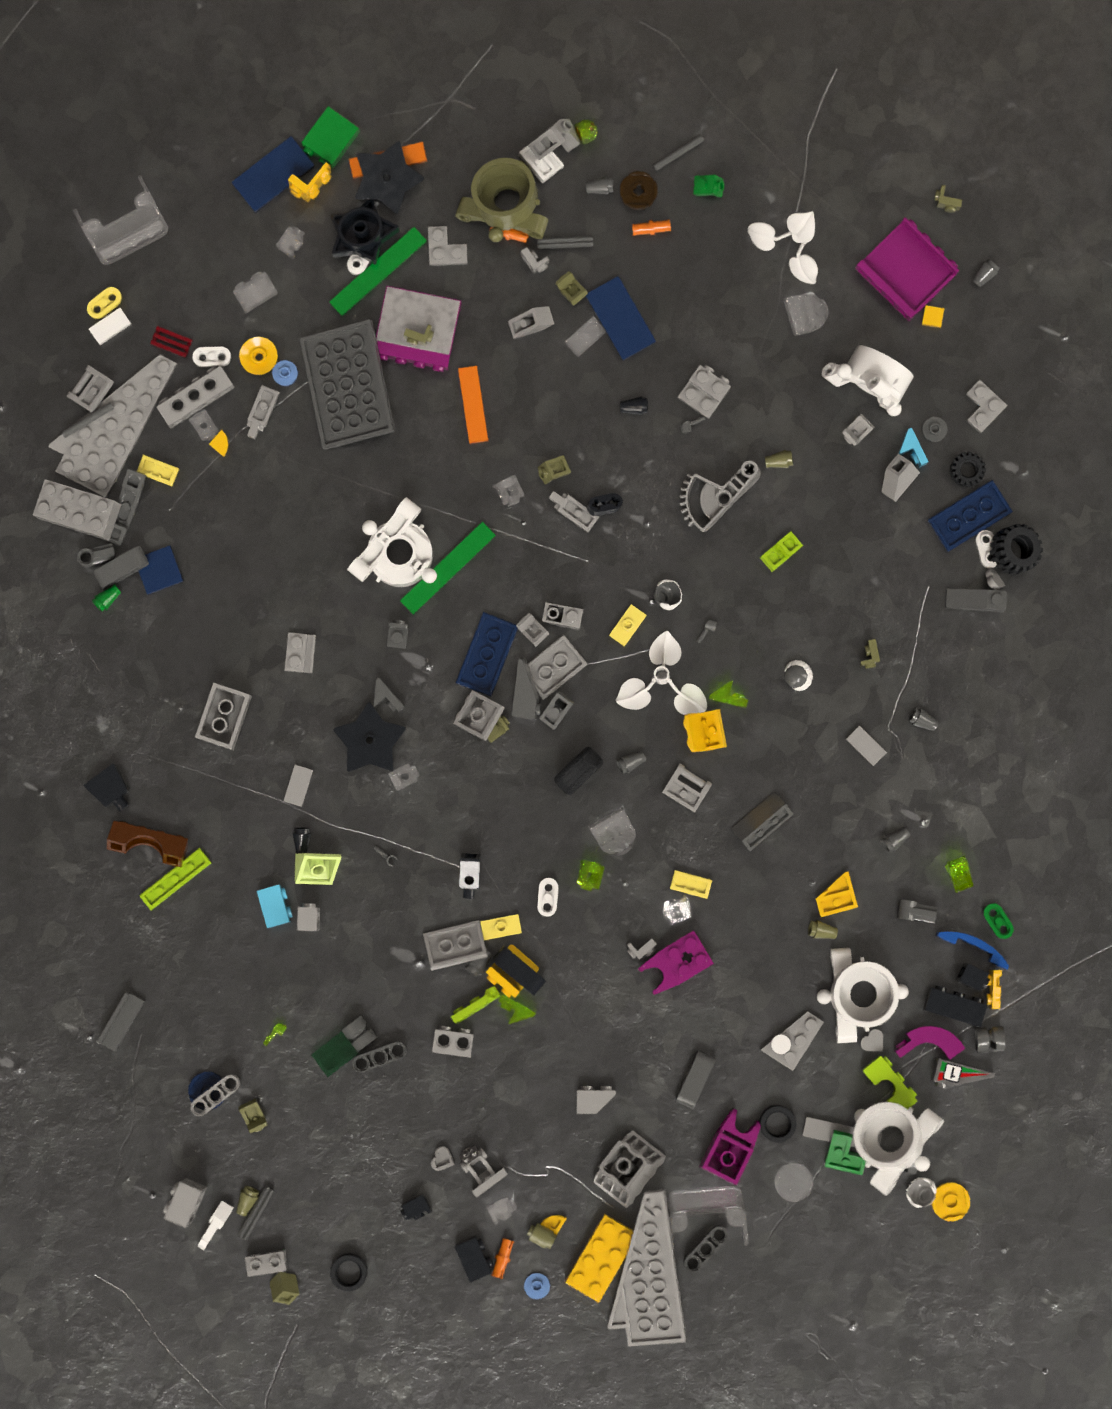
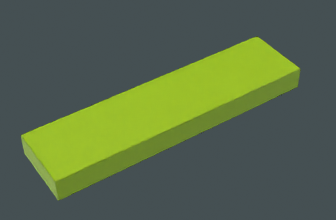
[139,848,212,911]

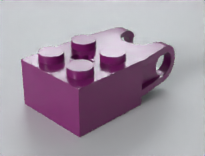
[638,930,714,995]
[699,1108,761,1185]

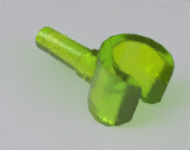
[263,1023,287,1046]

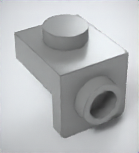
[842,414,875,446]
[516,613,549,647]
[626,938,657,959]

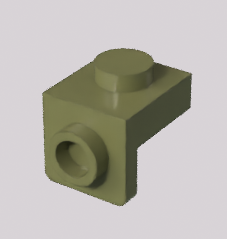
[934,185,962,213]
[555,271,588,306]
[404,324,434,346]
[238,1098,267,1133]

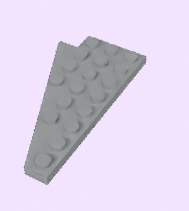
[607,1190,687,1347]

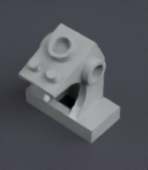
[528,119,580,160]
[459,1145,508,1198]

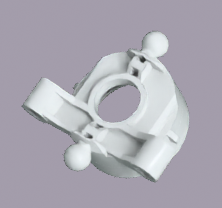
[822,345,913,416]
[347,497,437,587]
[817,947,909,1043]
[854,1102,944,1196]

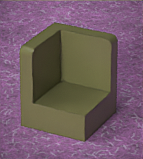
[270,1272,299,1305]

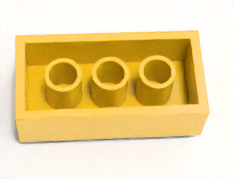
[565,1213,634,1302]

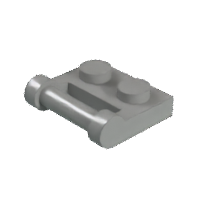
[66,365,114,413]
[662,764,713,813]

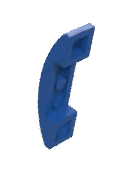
[936,932,1009,970]

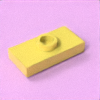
[137,455,179,487]
[609,604,647,647]
[670,870,712,899]
[480,914,522,940]

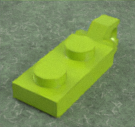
[451,986,501,1024]

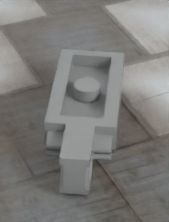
[247,385,280,439]
[549,491,599,533]

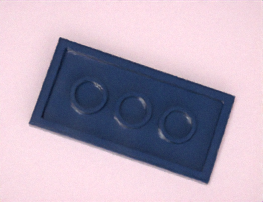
[232,136,315,213]
[586,276,656,361]
[927,480,1013,552]
[456,612,518,697]

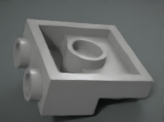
[678,365,731,420]
[453,690,505,741]

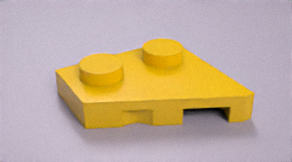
[815,872,858,917]
[986,970,1002,1009]

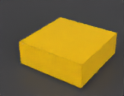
[922,305,944,328]

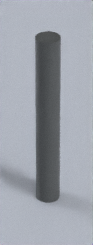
[652,135,704,171]
[61,403,114,438]

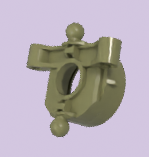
[455,158,549,242]

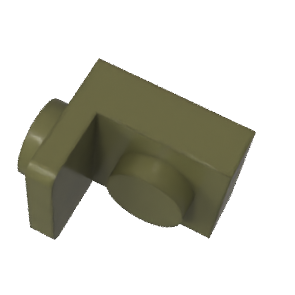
[538,455,571,484]
[860,639,880,669]
[487,715,510,743]

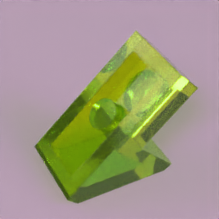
[708,680,748,708]
[945,856,973,893]
[498,994,536,1025]

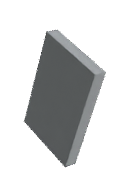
[528,635,588,700]
[423,920,488,971]

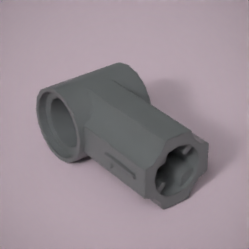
[77,543,116,568]
[897,899,937,923]

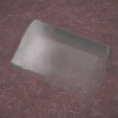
[565,316,606,357]

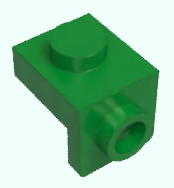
[693,175,725,198]

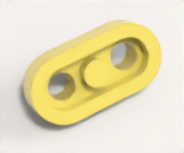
[87,287,122,319]

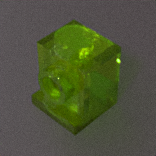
[577,860,605,891]

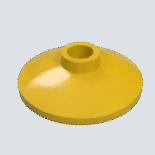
[239,337,278,375]

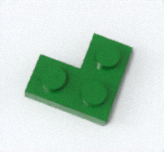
[825,1130,866,1175]

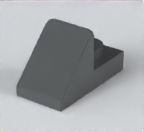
[374,678,405,712]
[539,691,574,730]

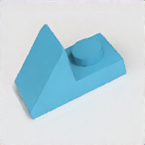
[898,428,928,468]

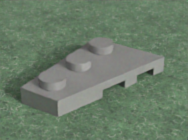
[760,1012,824,1071]

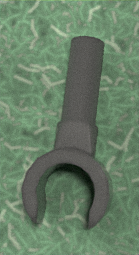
[680,416,705,434]
[696,620,717,643]
[373,846,398,867]

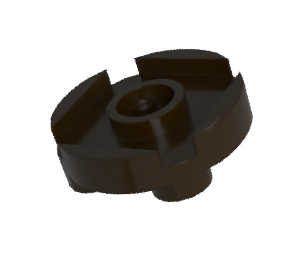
[620,171,658,210]

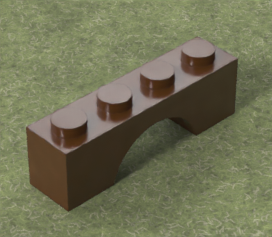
[107,820,188,868]

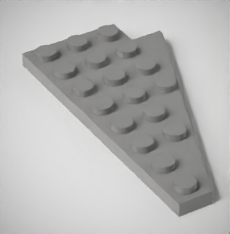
[48,355,178,498]

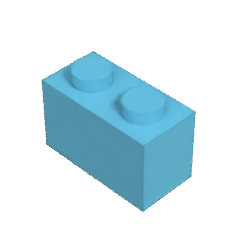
[257,885,293,928]

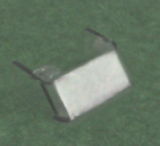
[73,175,168,265]
[666,1185,749,1253]

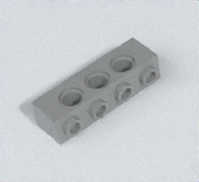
[157,366,235,429]

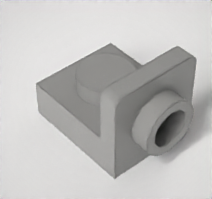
[521,247,549,274]

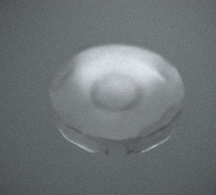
[774,1163,813,1202]

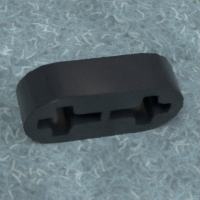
[586,493,623,516]

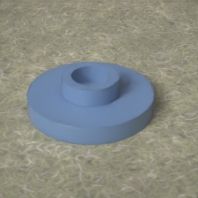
[272,360,298,386]
[524,1273,550,1299]

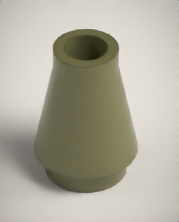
[765,449,793,468]
[808,920,838,939]
[236,1186,259,1216]

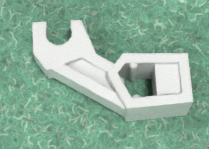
[198,1201,233,1250]

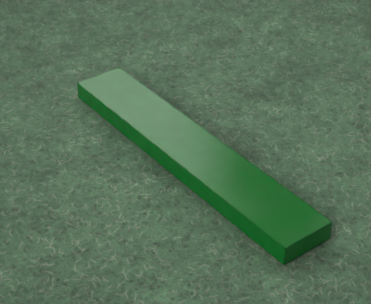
[329,227,427,317]
[400,522,496,615]

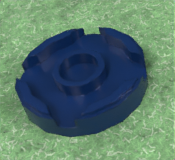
[188,1072,224,1110]

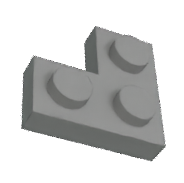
[428,226,468,266]
[966,380,1008,434]

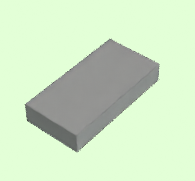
[846,726,887,766]
[284,765,314,807]

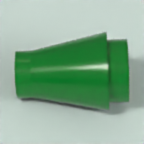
[92,585,121,612]

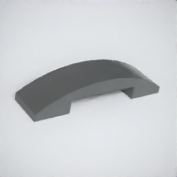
[106,468,146,546]

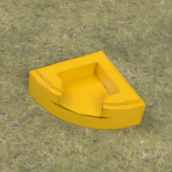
[209,430,228,457]
[540,1215,567,1235]

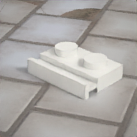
[518,146,564,183]

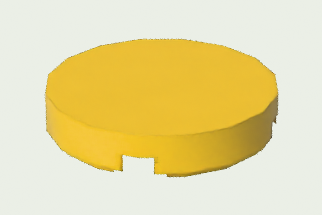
[931,1182,970,1221]

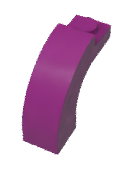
[894,1026,965,1060]

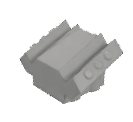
[593,1131,666,1208]

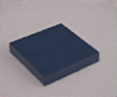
[139,545,184,595]

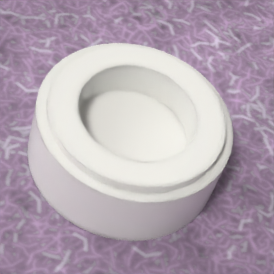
[771,1035,791,1054]

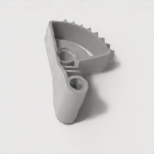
[680,461,761,532]

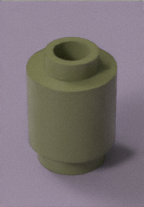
[527,1223,557,1249]

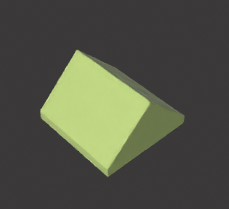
[295,853,341,885]

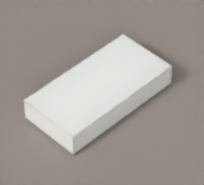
[89,308,131,345]

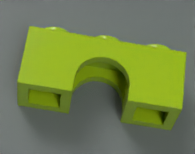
[861,1055,918,1110]

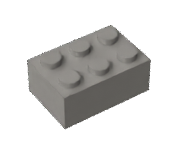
[195,682,252,751]
[163,1178,207,1228]

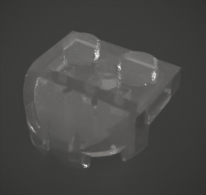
[784,292,829,336]
[589,808,636,856]

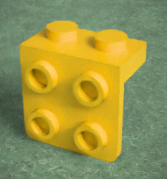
[288,162,332,202]
[683,709,727,752]
[486,945,539,998]

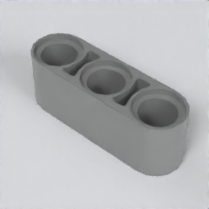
[191,1074,241,1116]

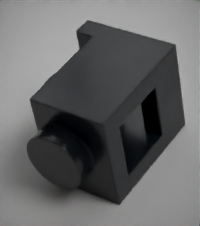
[400,1194,432,1221]

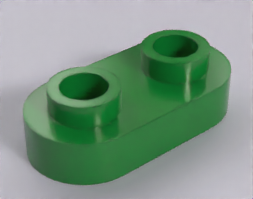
[983,903,1014,939]

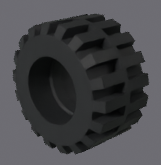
[990,524,1043,575]

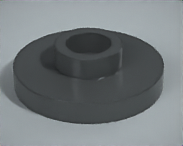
[922,417,948,442]

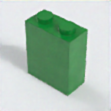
[301,106,360,168]

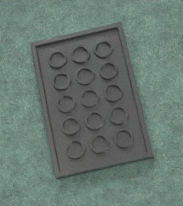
[300,319,395,450]

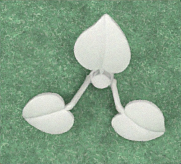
[748,211,818,284]
[616,631,707,715]

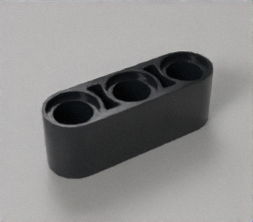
[492,945,546,996]

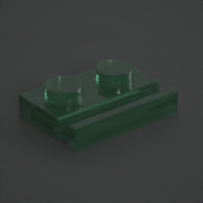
[311,1031,359,1077]

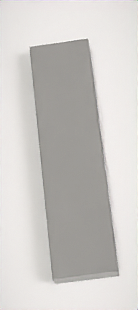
[802,1117,882,1147]

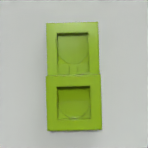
[760,531,803,572]

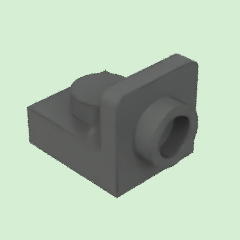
[387,620,409,649]

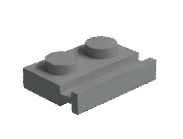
[285,633,316,674]

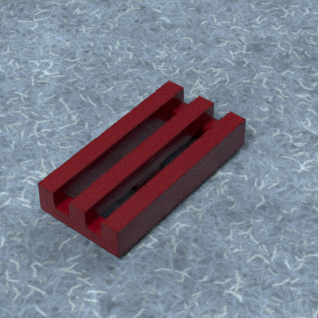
[150,326,193,358]

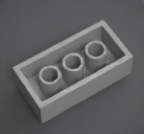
[33,479,121,541]

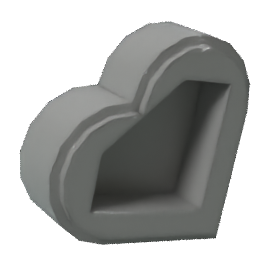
[985,568,1005,590]
[860,1029,883,1052]
[431,1146,455,1171]

